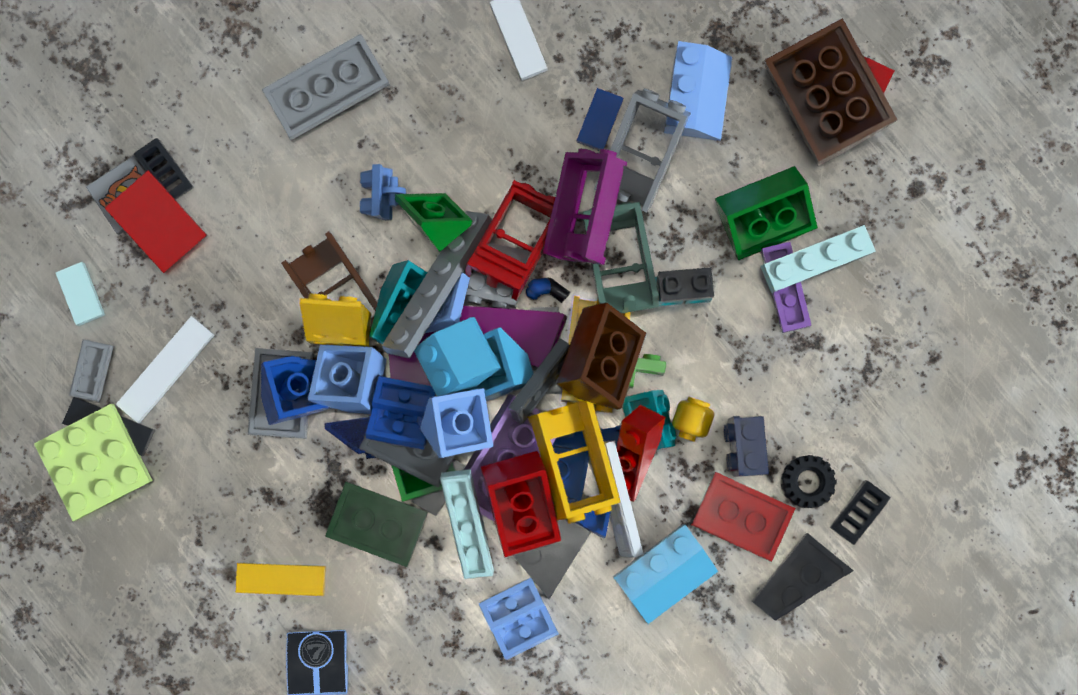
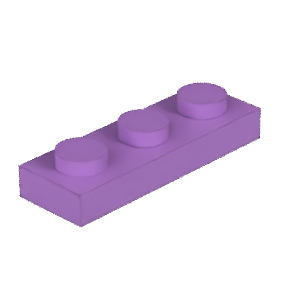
[761,242,812,333]

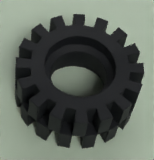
[781,455,837,508]

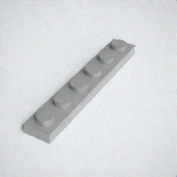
[382,211,492,358]

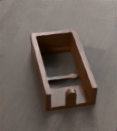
[281,231,378,332]

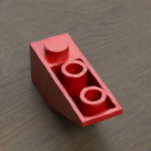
[617,405,665,502]

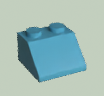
[414,317,501,396]
[472,328,533,401]

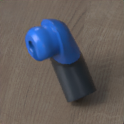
[526,277,570,303]

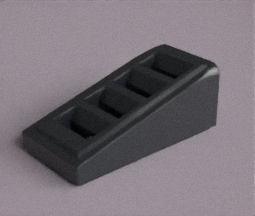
[134,138,194,200]
[830,480,891,545]

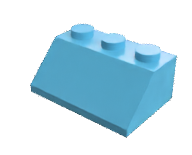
[613,524,718,624]

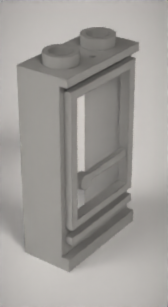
[594,88,691,213]

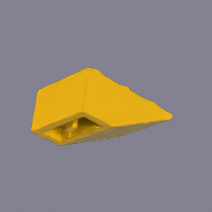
[299,294,371,347]

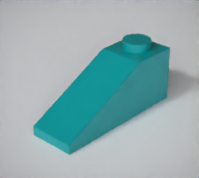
[369,260,428,344]

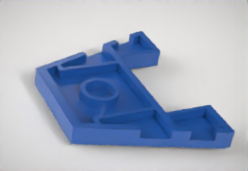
[552,425,621,538]

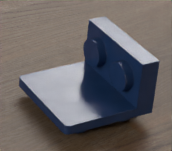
[724,416,769,477]

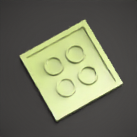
[34,404,153,521]

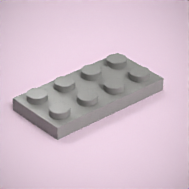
[262,34,390,140]

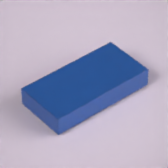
[577,88,624,151]

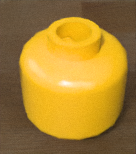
[672,396,714,442]

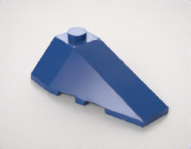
[261,356,333,425]

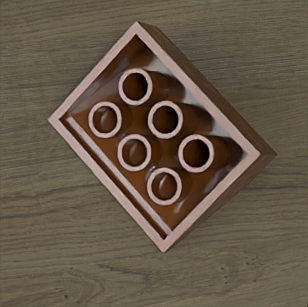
[764,18,898,166]

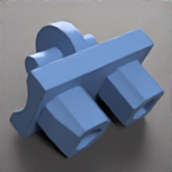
[360,164,406,221]

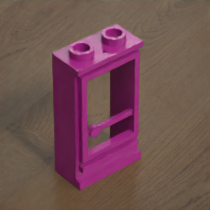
[543,148,627,265]

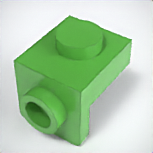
[629,354,666,388]

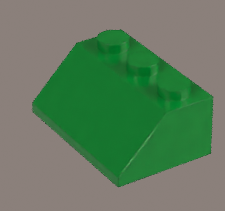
[715,166,818,261]

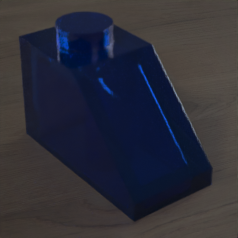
[324,417,377,460]

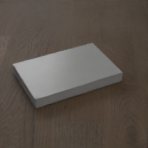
[248,348,314,439]

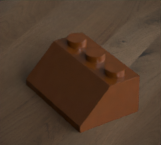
[556,302,646,410]

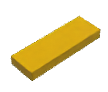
[235,563,326,596]

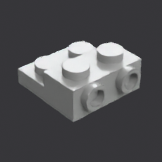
[464,243,529,309]

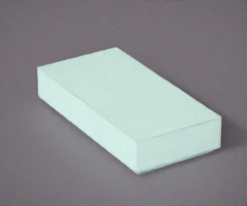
[55,262,105,326]

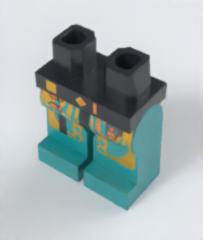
[655,267,714,306]

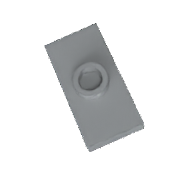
[69,339,113,402]

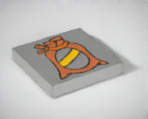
[86,155,145,235]

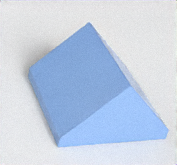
[420,388,493,458]

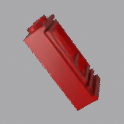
[465,180,555,301]

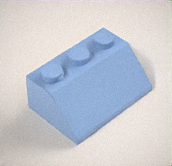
[664,41,732,141]

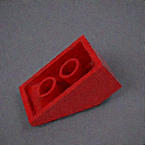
[480,450,561,557]

